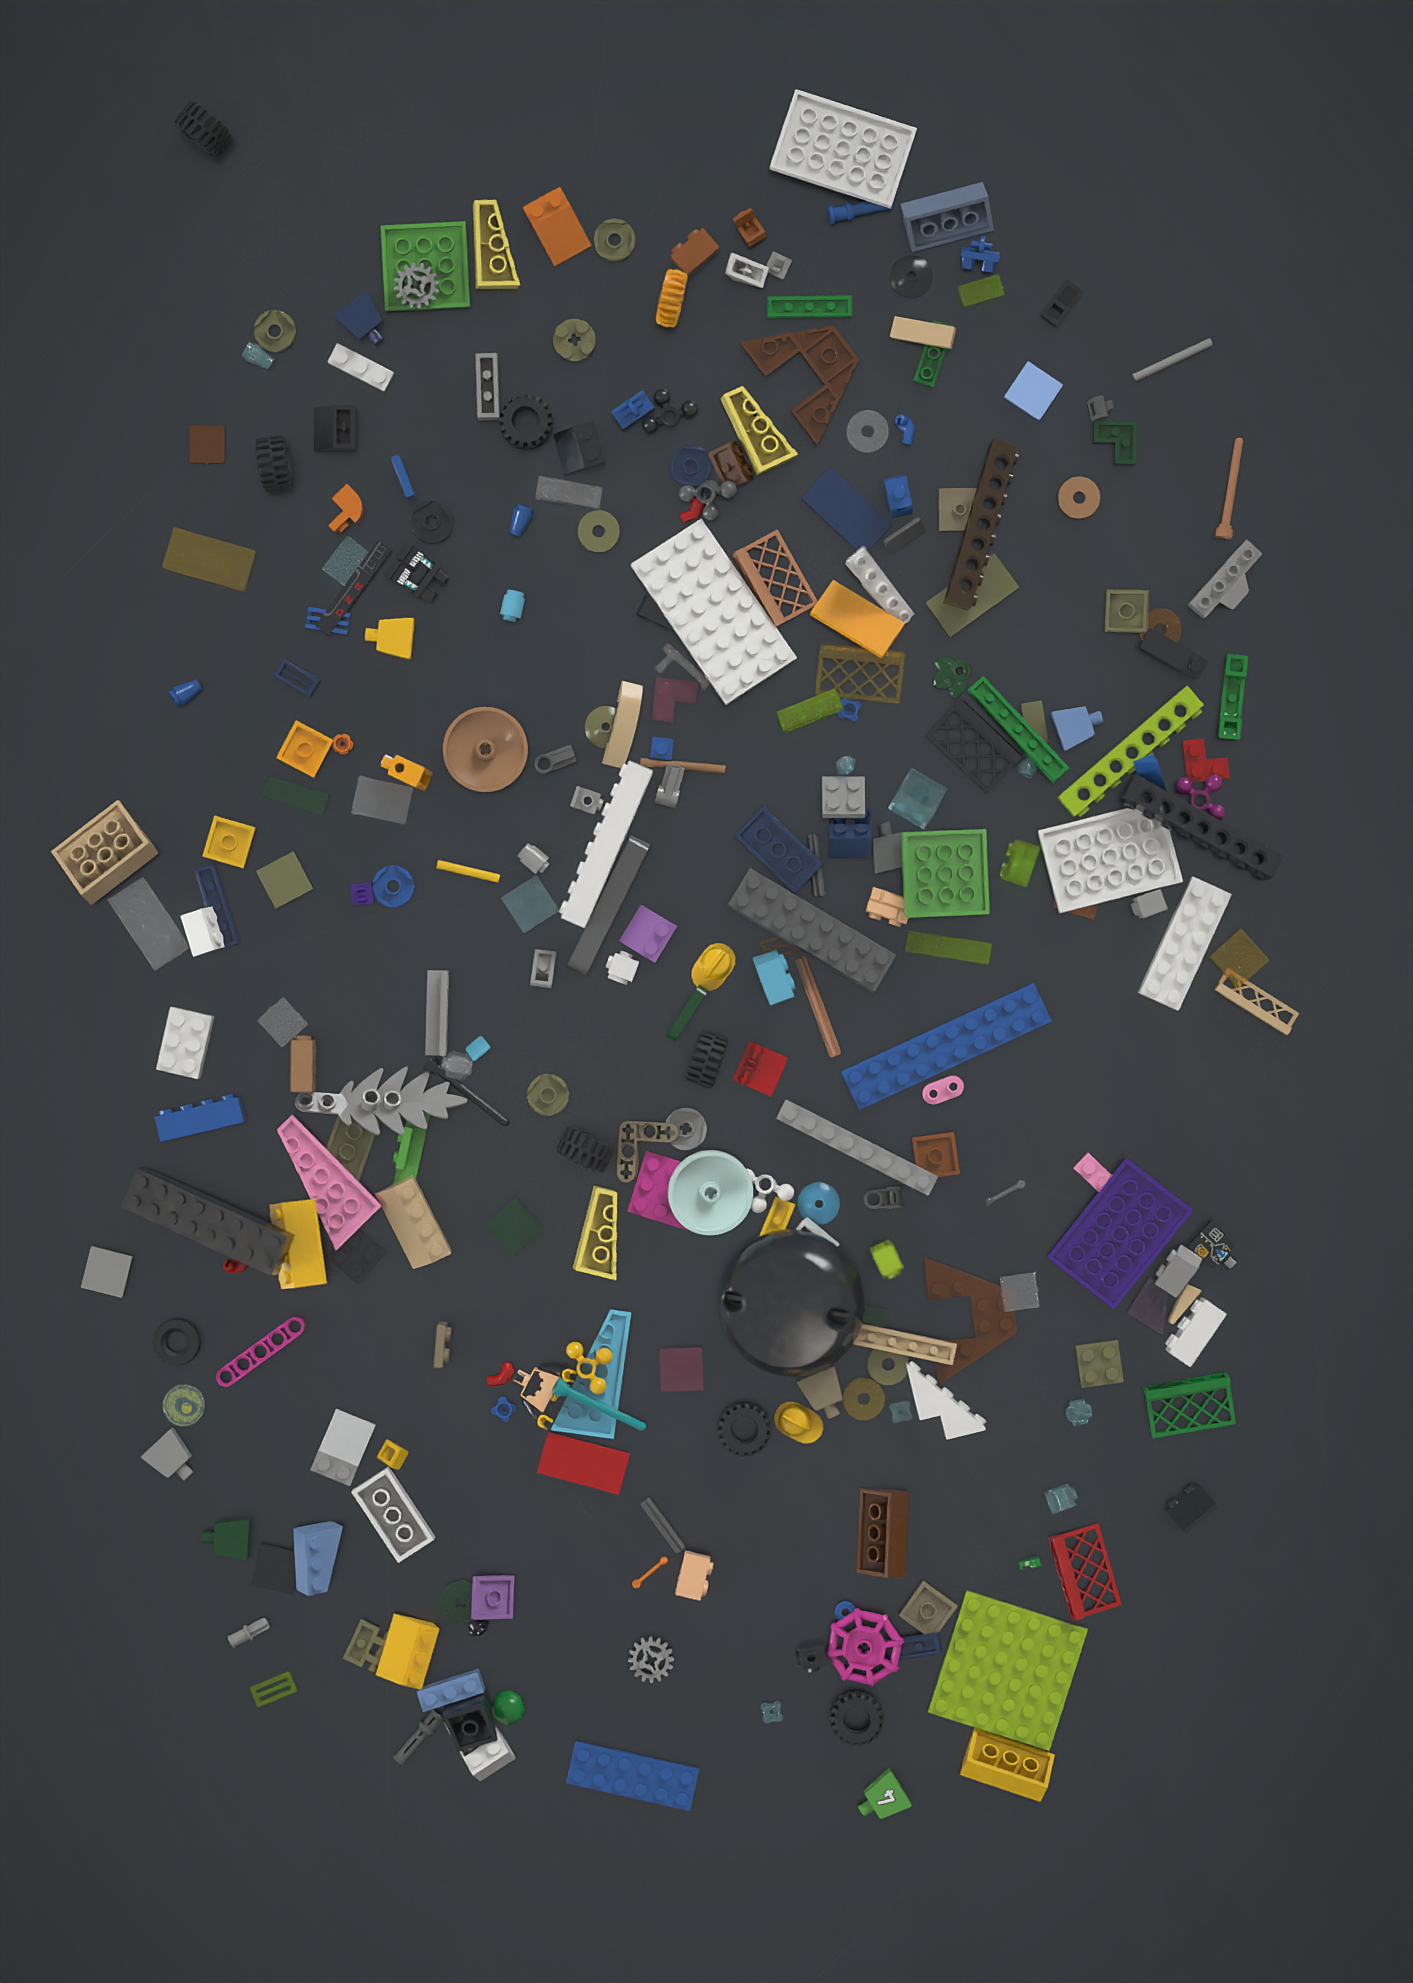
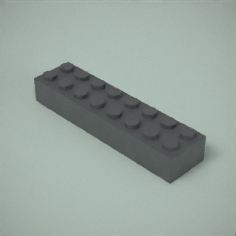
[727,868,896,993]

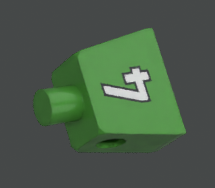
[858,1768,912,1819]

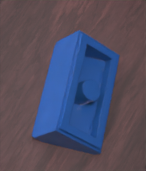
[1133,754,1167,796]

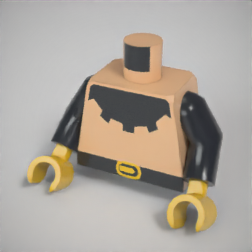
[513,1364,577,1430]

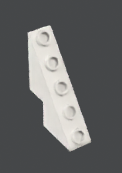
[846,547,914,624]
[905,1361,986,1439]

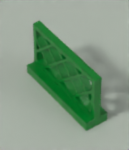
[1143,1372,1236,1438]

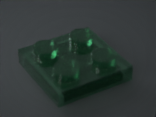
[484,1197,544,1257]

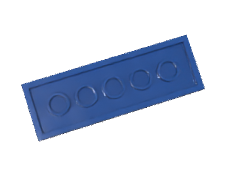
[566,1741,699,1811]

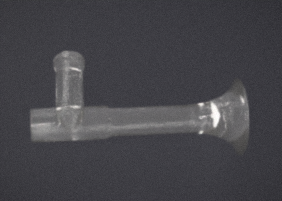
[655,643,711,693]

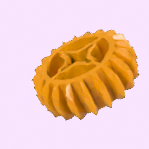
[656,269,688,328]

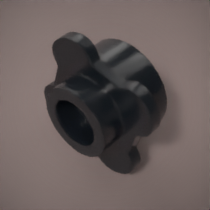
[468,1619,489,1637]

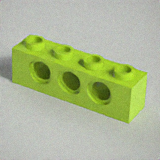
[869,1239,903,1278]

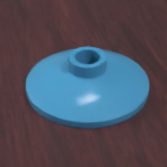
[798,1182,840,1225]

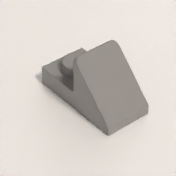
[530,949,556,988]

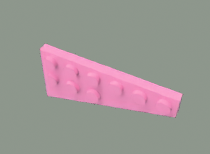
[277,1115,382,1250]

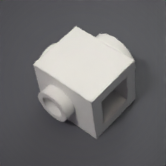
[606,951,639,985]

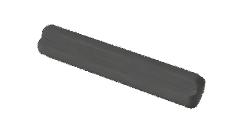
[807,834,825,897]
[641,1498,685,1553]

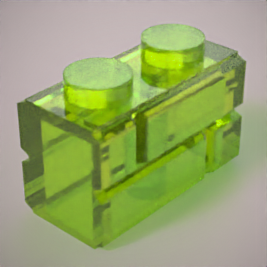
[1000,839,1040,888]

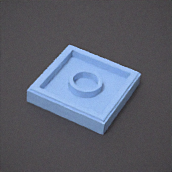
[1004,361,1063,421]

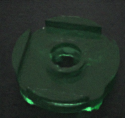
[440,1580,473,1623]

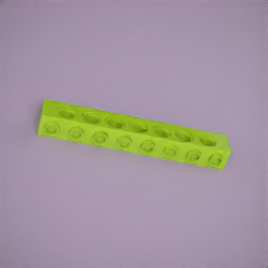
[1057,686,1204,817]

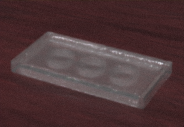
[108,877,190,971]

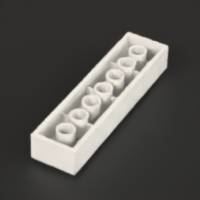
[559,761,653,928]

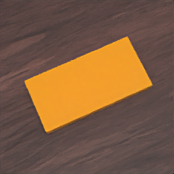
[810,580,905,658]

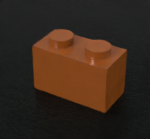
[670,228,719,277]

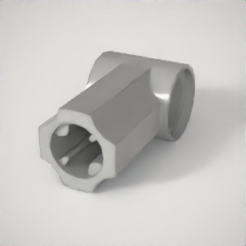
[655,764,685,809]

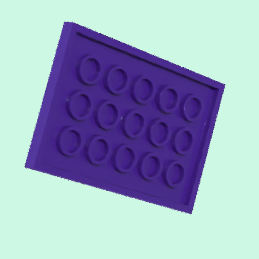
[1047,1157,1194,1309]

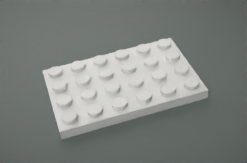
[769,89,917,209]
[1038,803,1183,914]

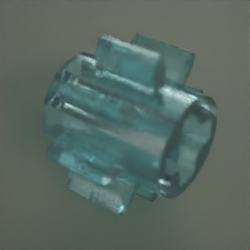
[1066,1399,1092,1426]

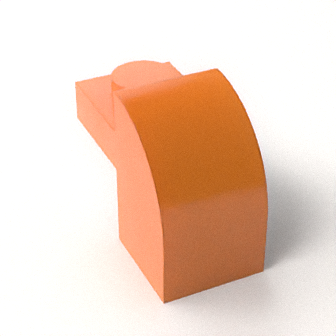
[328,484,363,533]

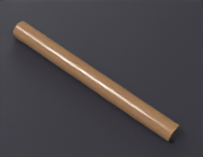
[640,758,726,774]

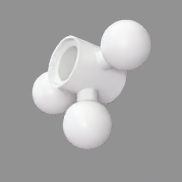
[746,1169,794,1213]

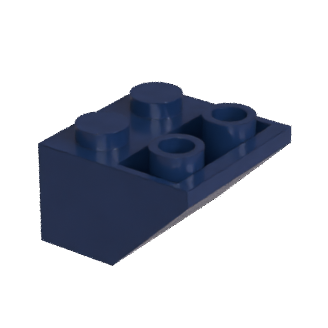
[829,809,872,857]

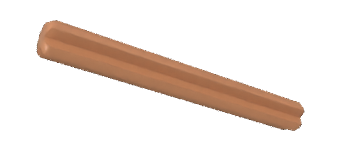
[795,956,841,1057]

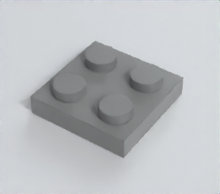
[822,776,865,818]

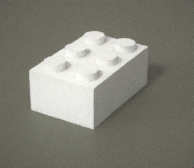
[156,1007,215,1079]
[1165,1297,1227,1367]

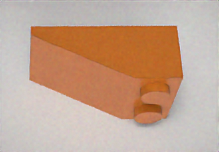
[523,187,591,267]

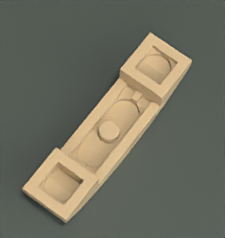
[602,681,643,768]

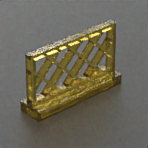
[815,643,905,704]

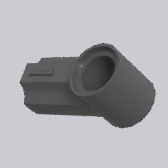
[534,744,577,775]

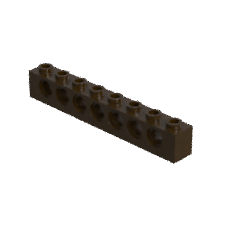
[943,438,1019,611]

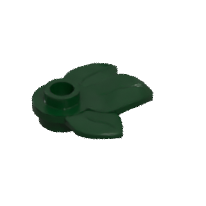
[932,657,972,698]

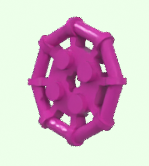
[825,1608,904,1687]

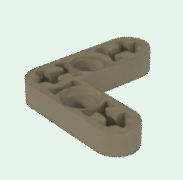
[617,1121,681,1182]

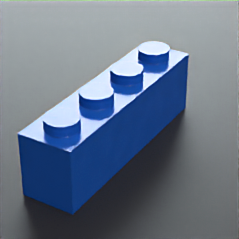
[155,1094,245,1142]

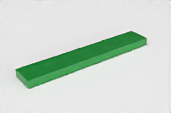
[967,676,1070,784]

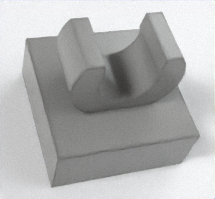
[766,251,792,280]

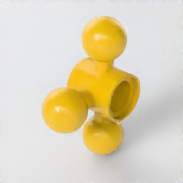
[566,1342,613,1394]

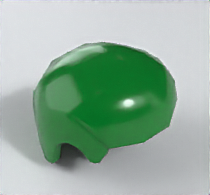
[492,1690,524,1725]

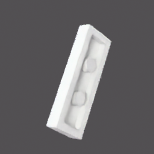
[328,343,394,392]

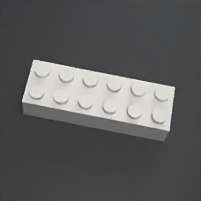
[1138,877,1232,1011]

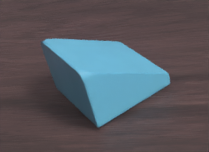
[466,1036,491,1061]

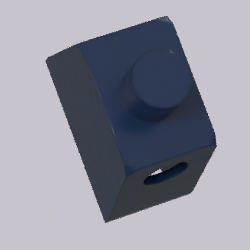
[334,290,384,345]

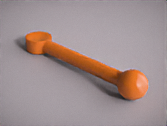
[632,1557,668,1588]

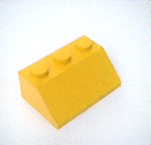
[376,1613,440,1690]

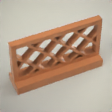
[732,530,818,628]

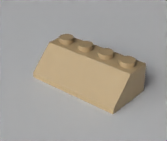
[375,1175,451,1269]

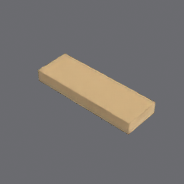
[890,316,956,349]

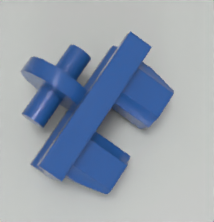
[961,236,1000,272]
[611,390,655,429]

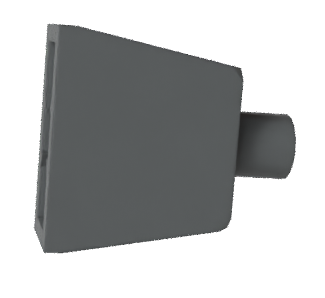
[872,822,903,874]

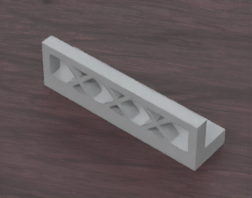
[425,970,449,1056]

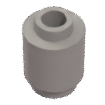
[518,843,549,874]

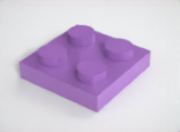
[471,1575,515,1620]

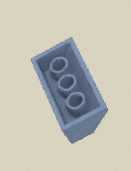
[900,182,994,252]

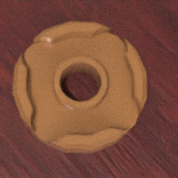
[1058,476,1100,519]

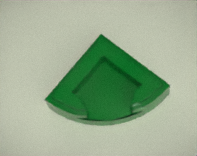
[1018,1556,1041,1570]

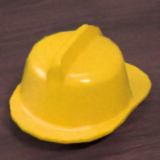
[692,943,735,991]
[774,1401,823,1444]

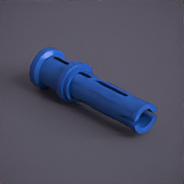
[827,201,893,224]

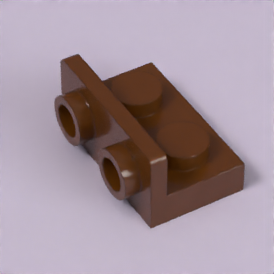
[708,441,754,487]

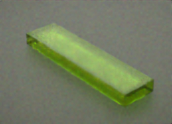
[905,931,992,964]

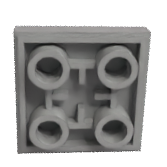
[81,1246,133,1298]

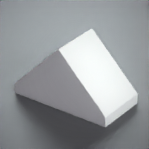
[725,253,769,288]

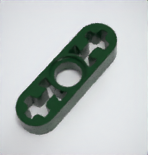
[666,985,708,1042]

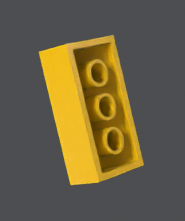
[269,1199,327,1289]
[960,1728,1055,1802]

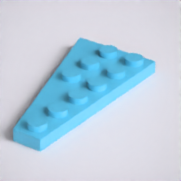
[551,1309,631,1439]

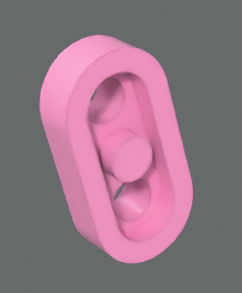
[922,1076,964,1104]

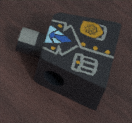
[1185,1219,1237,1270]

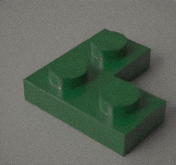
[1094,421,1137,465]

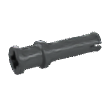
[393,1708,445,1765]

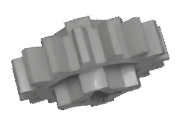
[393,262,440,310]
[628,1636,674,1683]

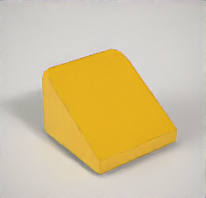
[376,1439,409,1470]

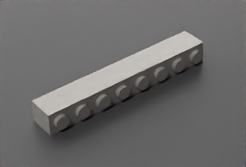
[776,1100,938,1196]

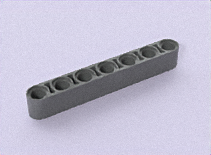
[567,835,650,976]

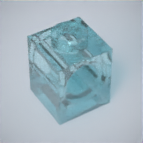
[1044,1484,1078,1514]

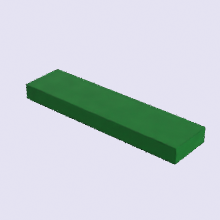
[767,295,852,319]

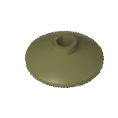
[585,706,617,748]

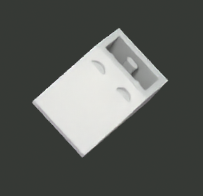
[444,1722,516,1781]

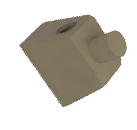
[797,1364,843,1419]

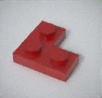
[1182,739,1230,783]

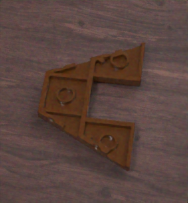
[740,325,859,445]
[923,1257,1017,1385]

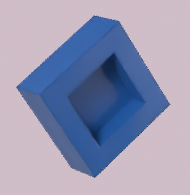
[650,737,674,761]

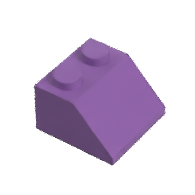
[619,905,677,963]

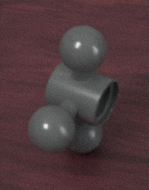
[679,480,737,521]

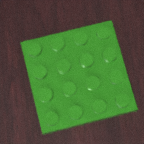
[381,221,470,312]
[901,829,990,918]

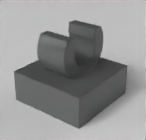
[1087,395,1114,421]

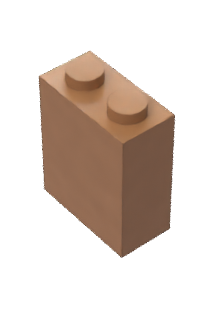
[291,1036,316,1092]

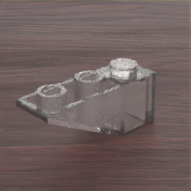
[536,476,602,509]

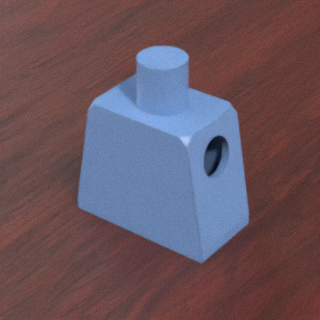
[1050,706,1104,751]

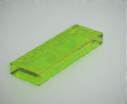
[777,688,843,733]

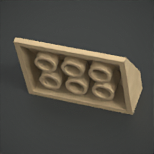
[51,800,158,905]

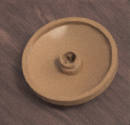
[443,707,528,792]

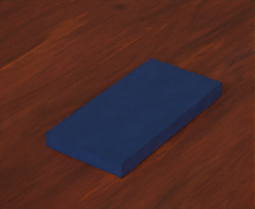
[801,467,892,552]
[734,805,824,895]

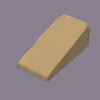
[1168,1284,1202,1324]

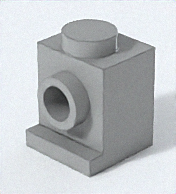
[570,786,604,815]

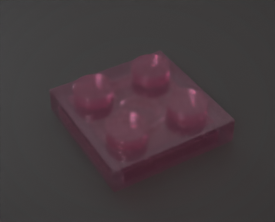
[659,1347,703,1392]

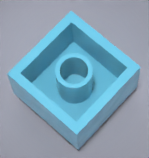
[753,949,796,1005]

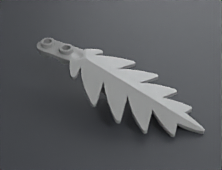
[295,1067,467,1135]

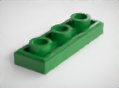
[913,320,953,388]

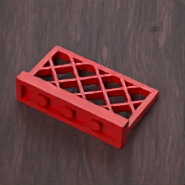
[1048,1523,1122,1620]

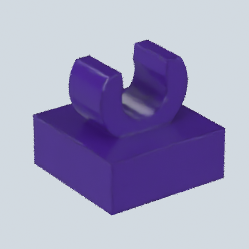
[350,882,375,906]

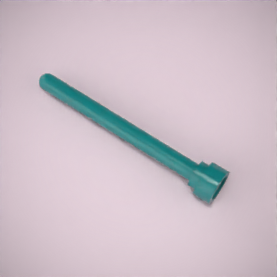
[552,1378,646,1431]

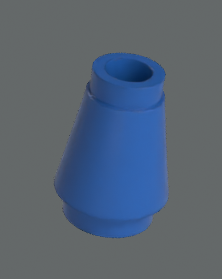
[509,503,534,537]
[169,679,202,706]

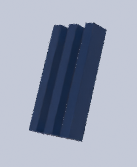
[273,658,321,698]

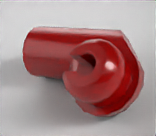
[679,496,705,523]
[223,1260,248,1274]
[487,1362,514,1387]

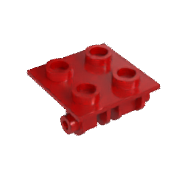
[733,1041,788,1096]

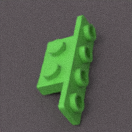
[393,1112,430,1184]

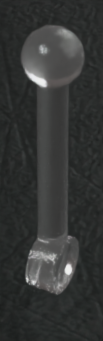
[985,1180,1025,1206]

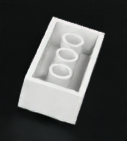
[352,1466,435,1563]

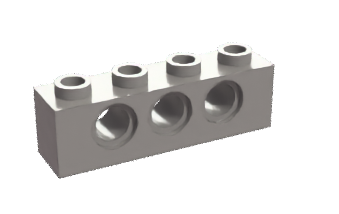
[1188,540,1263,619]

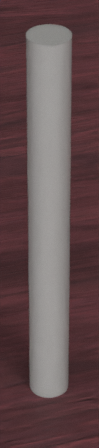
[1132,338,1213,382]

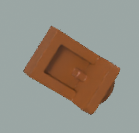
[733,208,767,247]

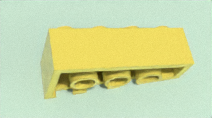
[473,200,520,289]
[721,386,798,476]
[573,1186,617,1280]

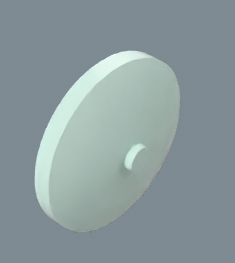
[668,1150,753,1235]

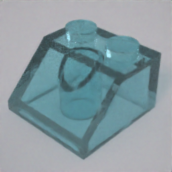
[888,767,948,830]

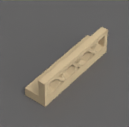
[1214,968,1299,1035]

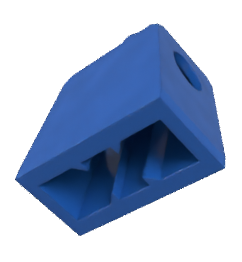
[883,474,913,518]

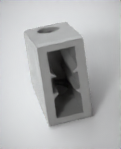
[141,1427,193,1480]

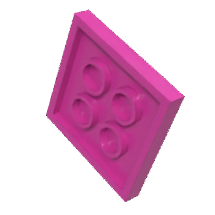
[627,1151,688,1231]

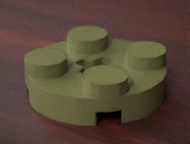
[553,319,596,362]

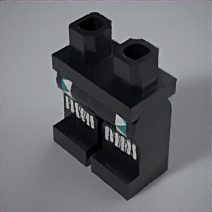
[383,541,449,602]

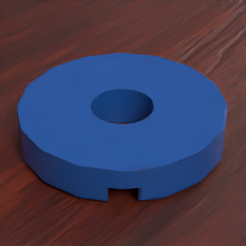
[372,865,415,908]

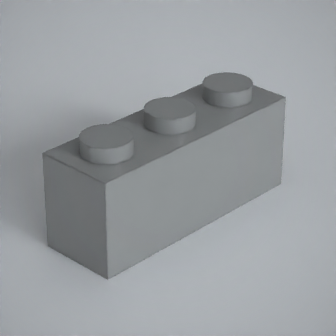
[476,353,500,421]

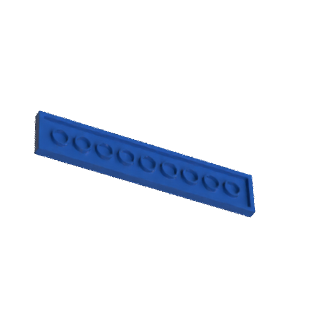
[841,983,1052,1110]

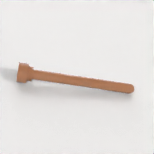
[1215,437,1243,539]

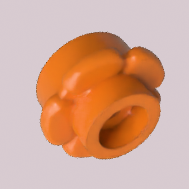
[332,734,353,755]

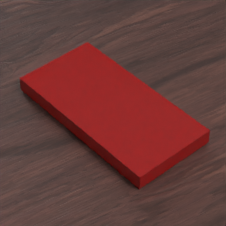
[537,1431,630,1495]

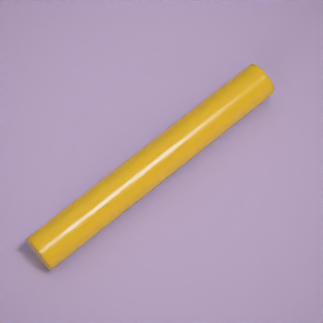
[436,860,500,883]

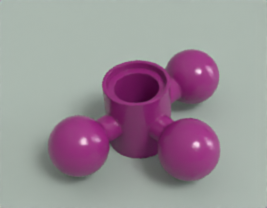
[1175,775,1225,820]

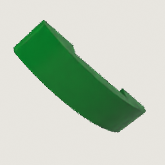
[1218,654,1248,740]

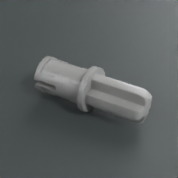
[228,1618,270,1648]

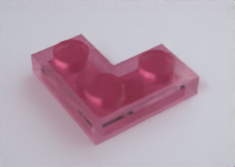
[652,678,698,722]

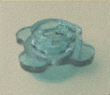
[836,755,857,775]
[889,1400,912,1424]
[761,1701,783,1724]

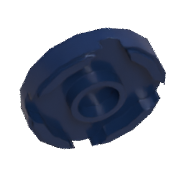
[670,445,712,488]

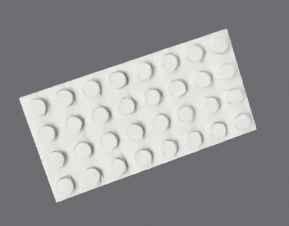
[631,519,797,705]

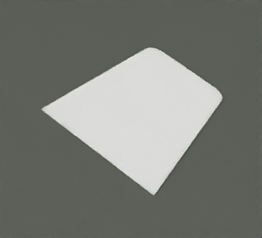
[1220,573,1249,610]

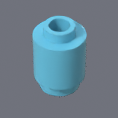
[500,590,525,622]

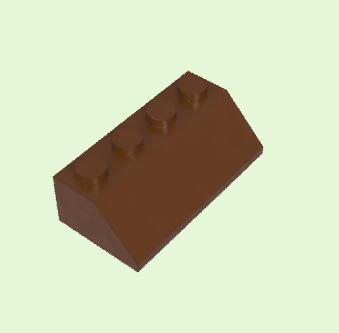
[856,1488,908,1578]

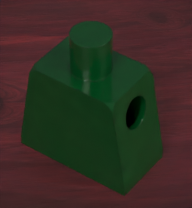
[201,1518,251,1561]

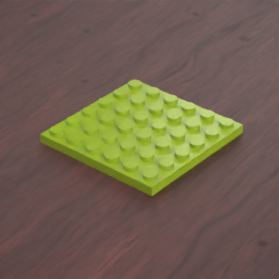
[928,1590,1088,1751]

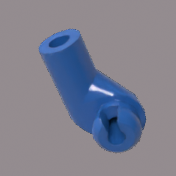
[895,414,915,445]

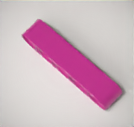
[216,1316,306,1387]

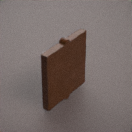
[189,424,225,465]

